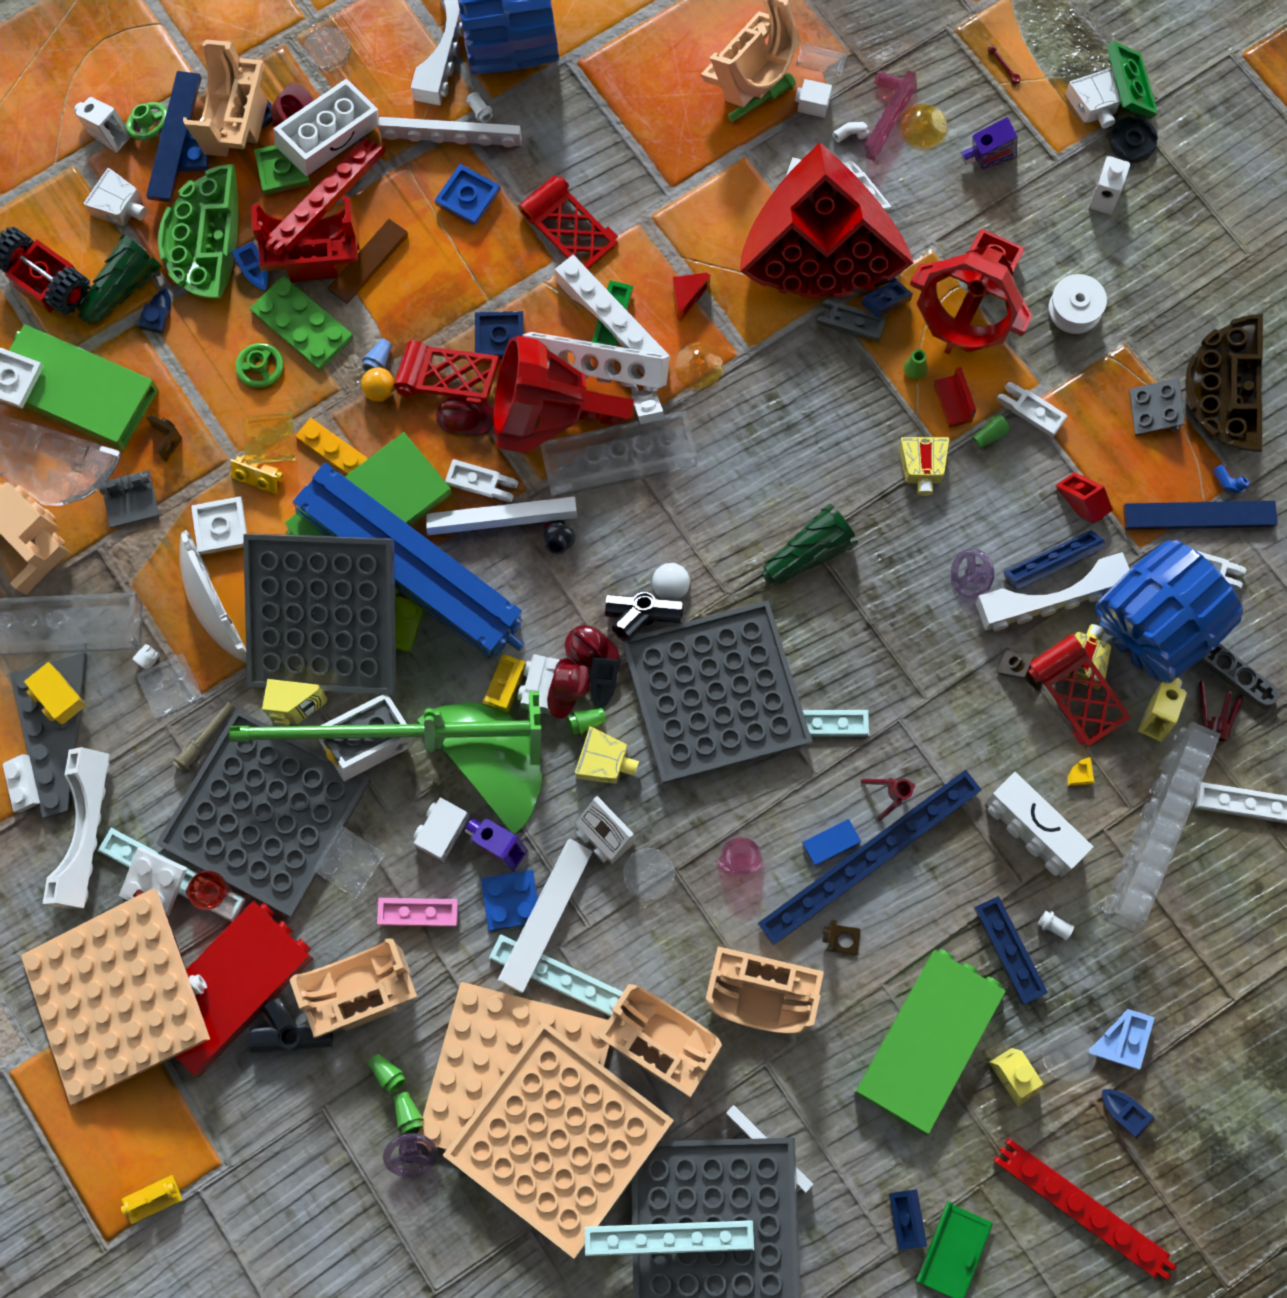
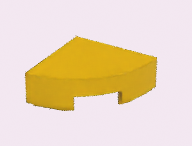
[1067,757,1095,787]

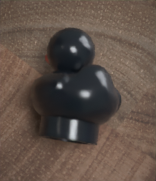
[544,520,576,554]

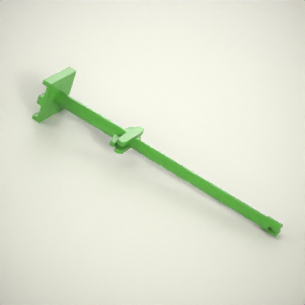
[229,691,541,765]

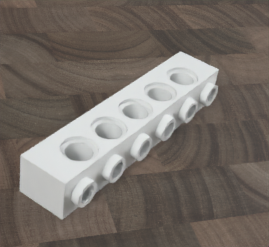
[523,332,670,391]

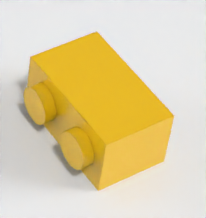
[24,662,87,725]

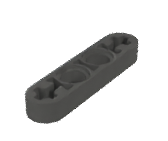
[1199,643,1279,708]

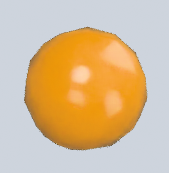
[361,367,395,402]

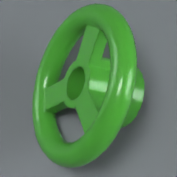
[126,102,167,141]
[235,343,284,388]

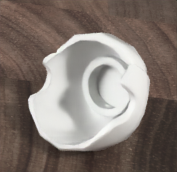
[652,563,690,601]

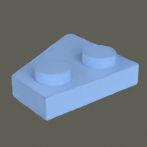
[1088,1009,1155,1071]

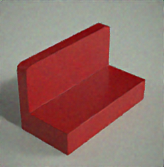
[934,367,976,428]

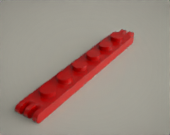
[265,138,386,256]
[993,1138,1177,1281]

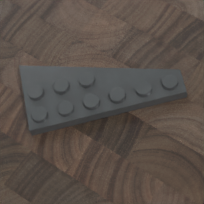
[10,652,87,819]

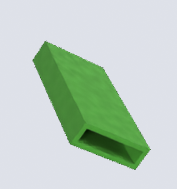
[9,324,159,451]
[284,432,452,536]
[854,949,1006,1135]

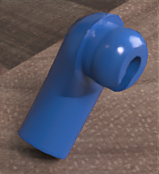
[1212,465,1249,494]

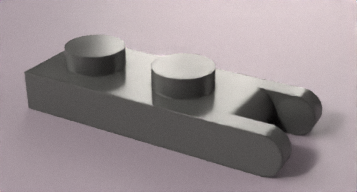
[816,299,887,343]

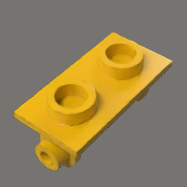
[230,456,284,494]
[121,1175,183,1225]

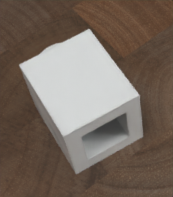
[795,79,832,118]

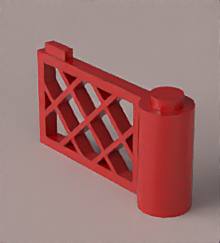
[518,176,618,269]
[394,340,500,405]
[1028,633,1132,747]

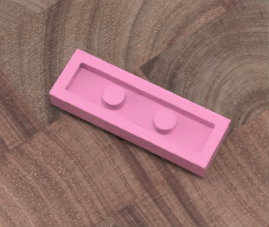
[377,898,459,927]

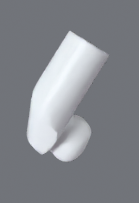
[832,122,869,143]

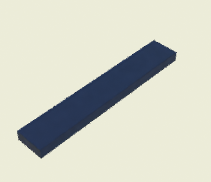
[146,71,202,203]
[1123,501,1278,530]

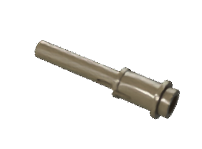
[172,702,235,773]

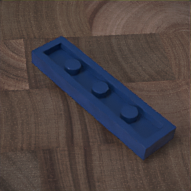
[1003,530,1106,590]
[974,896,1048,1005]

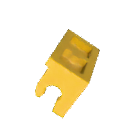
[482,654,526,714]

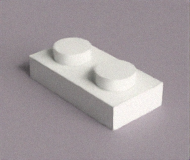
[3,754,40,813]

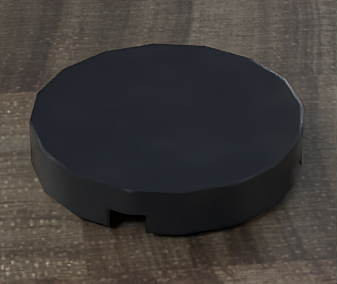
[1109,117,1158,163]

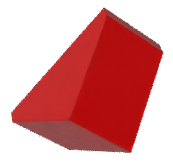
[673,272,710,321]

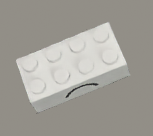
[274,79,378,176]
[985,772,1093,878]

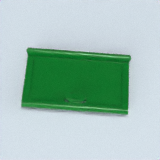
[916,1201,993,1298]

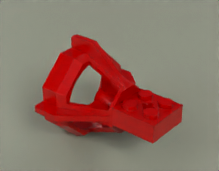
[910,228,1032,355]
[493,336,634,453]

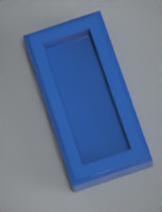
[802,819,861,867]

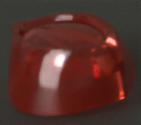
[185,870,232,910]

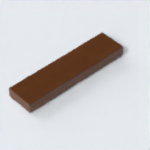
[328,219,408,304]

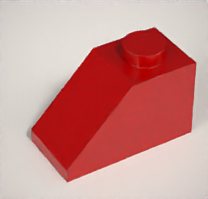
[1055,472,1113,524]

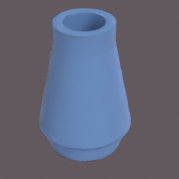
[362,339,392,372]

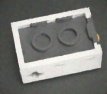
[319,694,412,781]

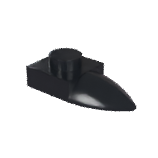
[589,657,619,709]

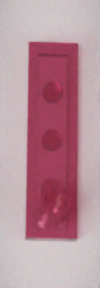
[865,71,917,161]

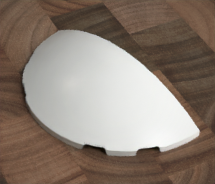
[179,530,247,664]

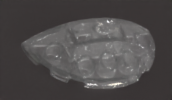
[0,414,122,506]

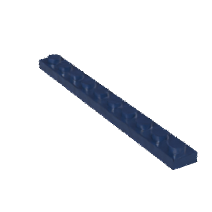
[757,770,982,946]

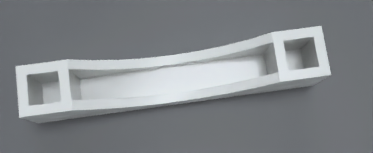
[411,0,464,105]
[555,255,669,374]
[975,552,1129,631]
[43,747,110,909]

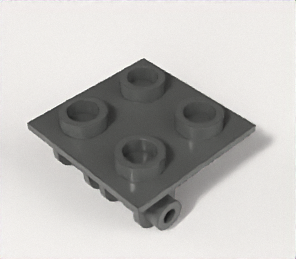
[1129,378,1185,435]
[99,470,159,528]

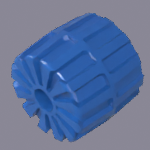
[458,0,559,74]
[1095,540,1243,683]

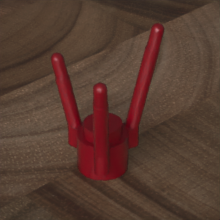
[1199,680,1243,741]
[861,778,915,821]

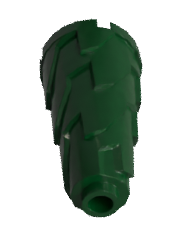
[78,234,162,325]
[761,504,858,585]

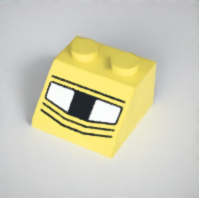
[262,679,327,727]

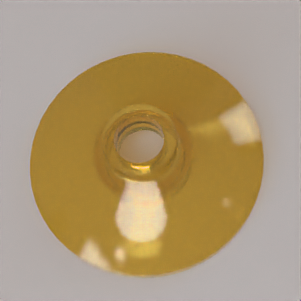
[900,104,947,147]
[675,342,724,388]

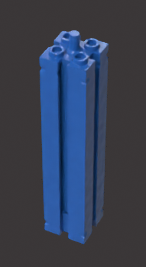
[292,462,525,659]

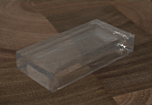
[796,42,848,77]

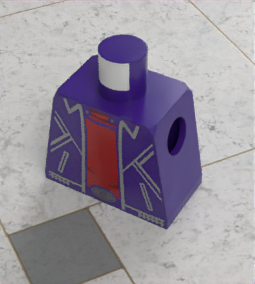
[961,117,1018,169]
[465,818,528,872]

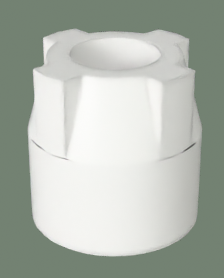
[132,644,160,671]

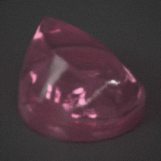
[717,837,764,874]

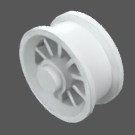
[1048,274,1107,334]

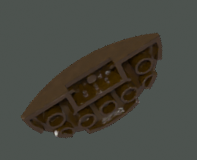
[1185,314,1263,452]

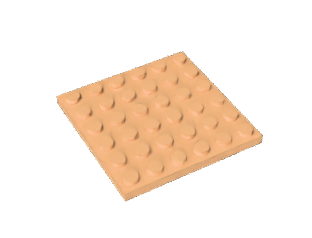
[21,889,210,1105]
[416,982,610,1149]
[443,1021,674,1259]

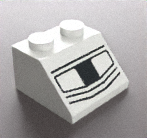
[575,796,635,864]

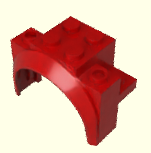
[251,196,360,282]

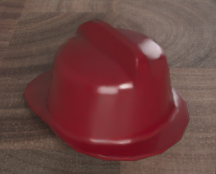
[270,84,313,127]
[436,397,493,435]
[565,625,620,675]
[547,658,589,719]

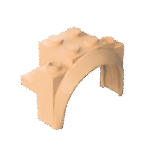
[701,0,801,107]
[183,40,268,157]
[0,482,69,595]
[290,939,418,1038]
[705,946,824,1034]
[598,984,722,1098]

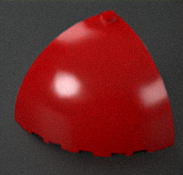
[740,143,914,298]

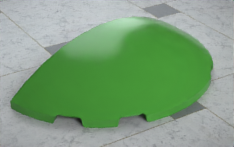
[158,164,238,299]
[417,702,542,835]

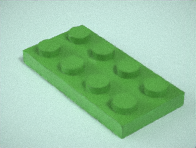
[250,276,353,371]

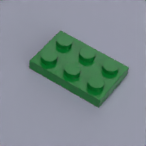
[1107,41,1158,119]

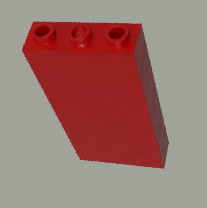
[175,901,314,1077]

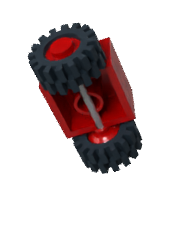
[0,227,91,315]

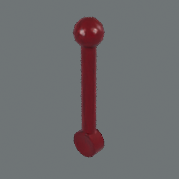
[988,45,1021,85]

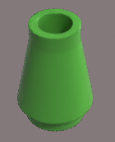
[903,349,928,379]
[972,414,1011,449]
[566,708,606,736]
[368,1054,406,1094]
[393,1092,424,1135]

